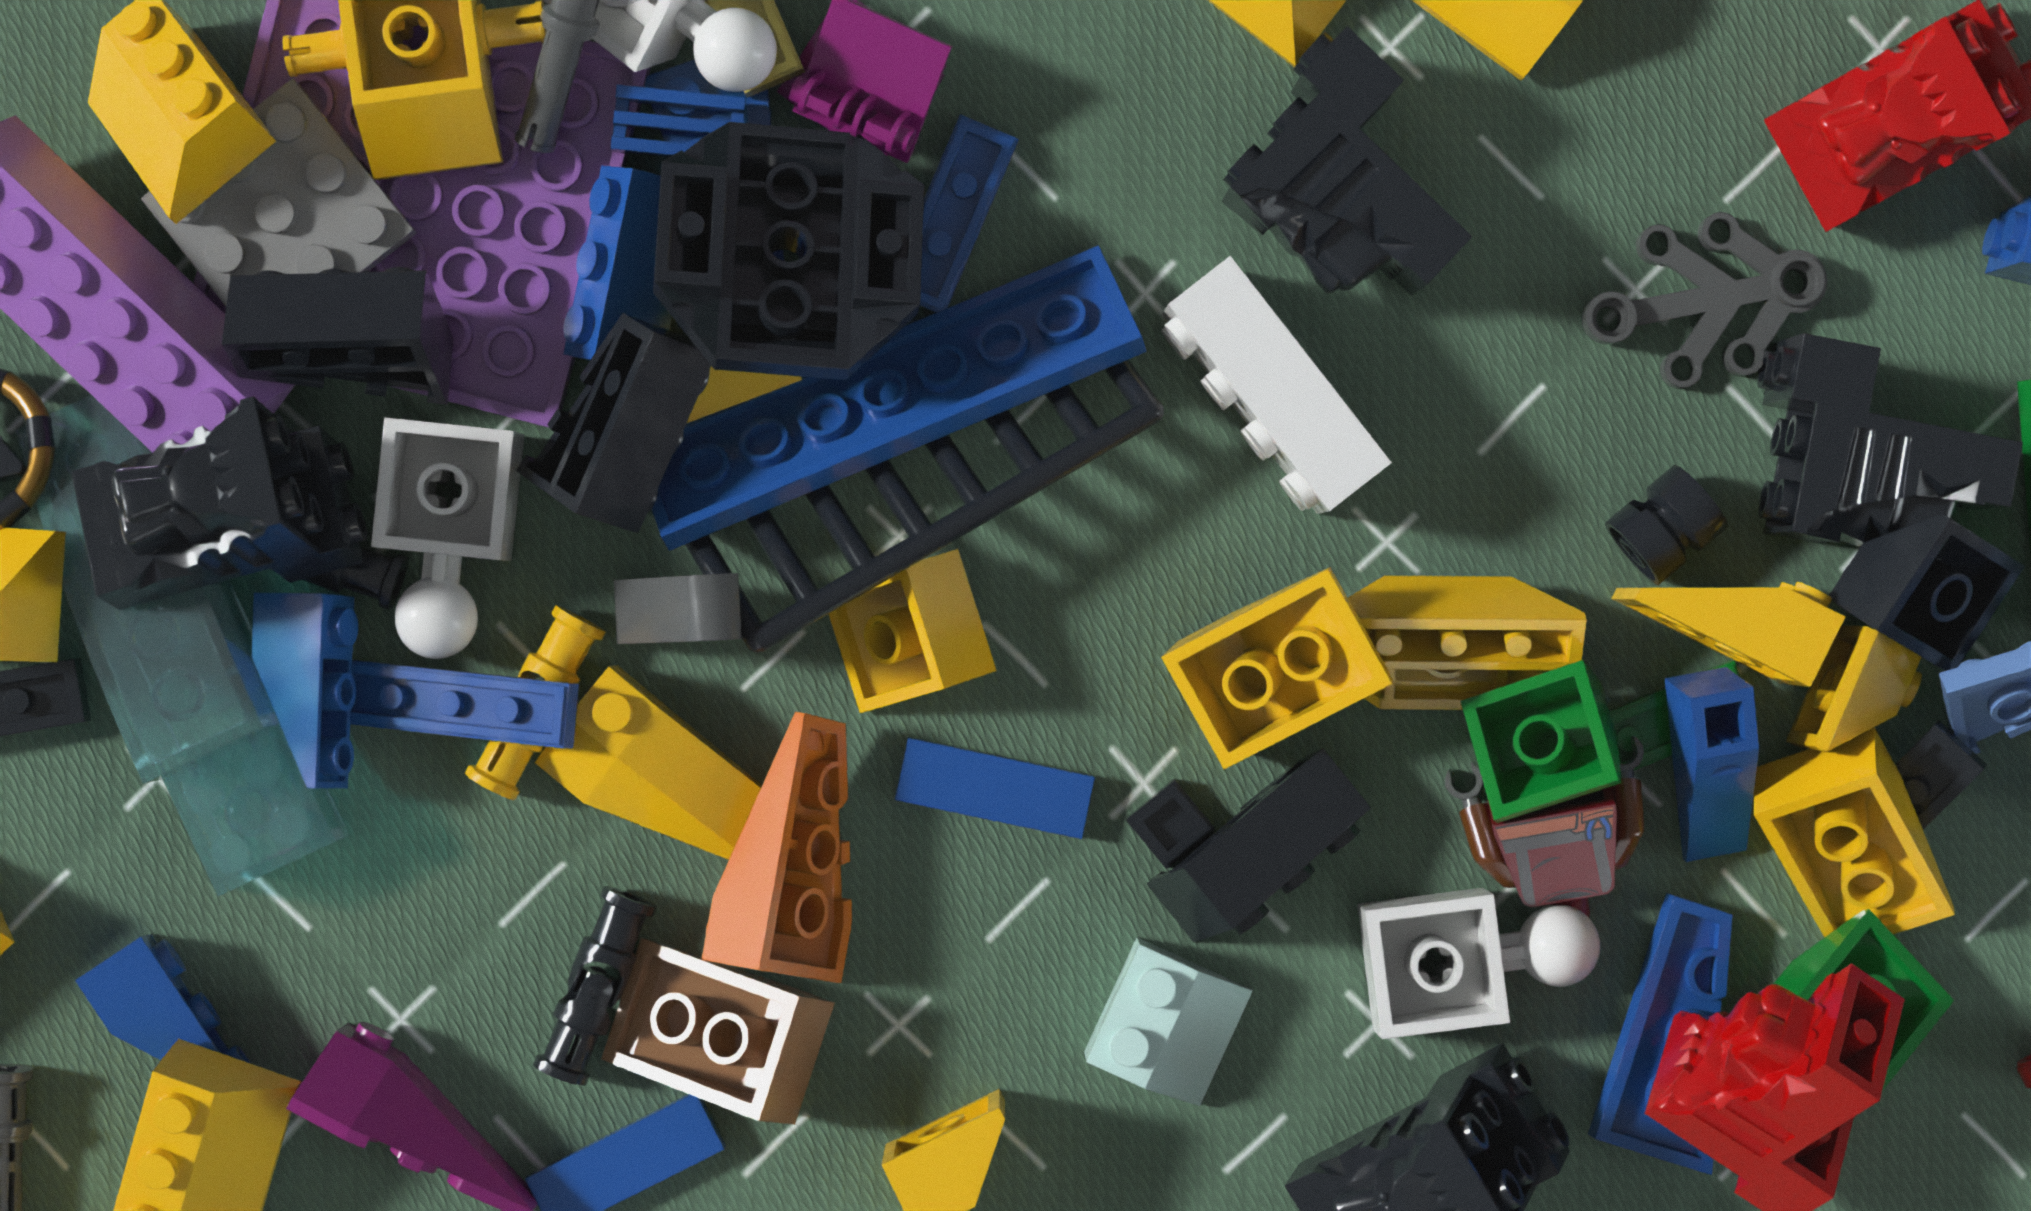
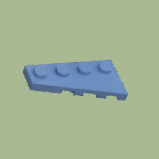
[1939,641,2031,754]

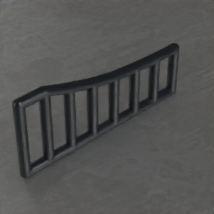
[685,359,1164,653]

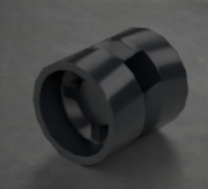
[1605,465,1729,586]

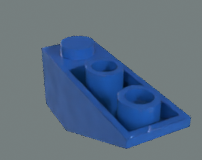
[251,593,358,788]
[1665,667,1759,862]
[75,934,251,1064]

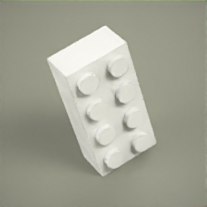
[1161,256,1392,514]

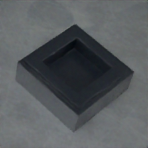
[1125,779,1215,869]

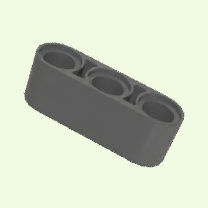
[614,573,742,644]

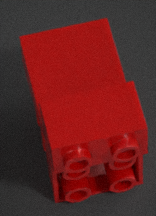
[1764,0,2031,232]
[1644,963,1905,1211]

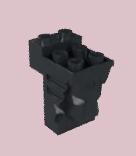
[1222,26,1472,296]
[1757,333,2023,546]
[71,396,367,610]
[1285,1043,1570,1211]

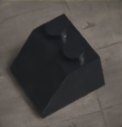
[1829,513,2025,671]

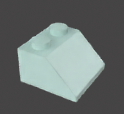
[1084,937,1253,1106]

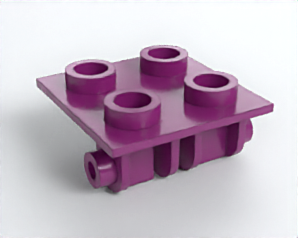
[789,0,953,163]

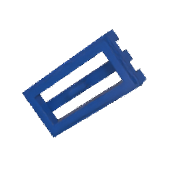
[611,84,746,157]

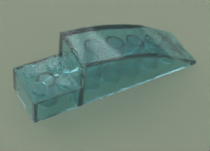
[15,395,350,896]

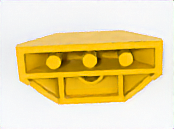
[1348,576,1587,710]

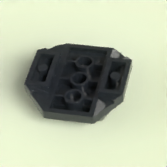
[653,122,924,380]

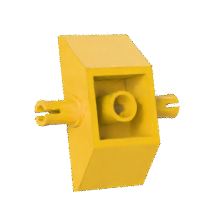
[283,0,546,180]

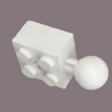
[543,0,777,92]
[371,417,524,659]
[1357,888,1600,1039]

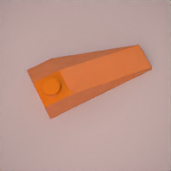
[701,712,852,983]

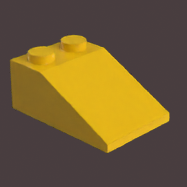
[1161,567,1394,769]
[1611,582,1845,687]
[1754,727,1955,937]

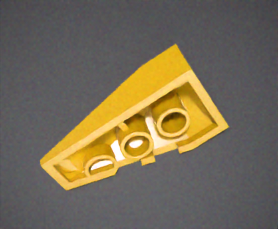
[535,665,762,860]

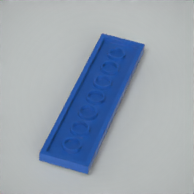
[652,245,1147,551]

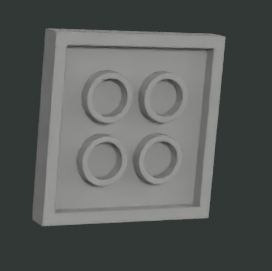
[141,78,417,305]

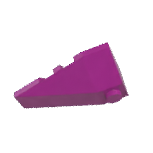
[286,1021,538,1211]

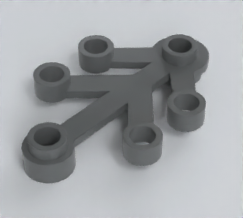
[1582,212,1828,389]

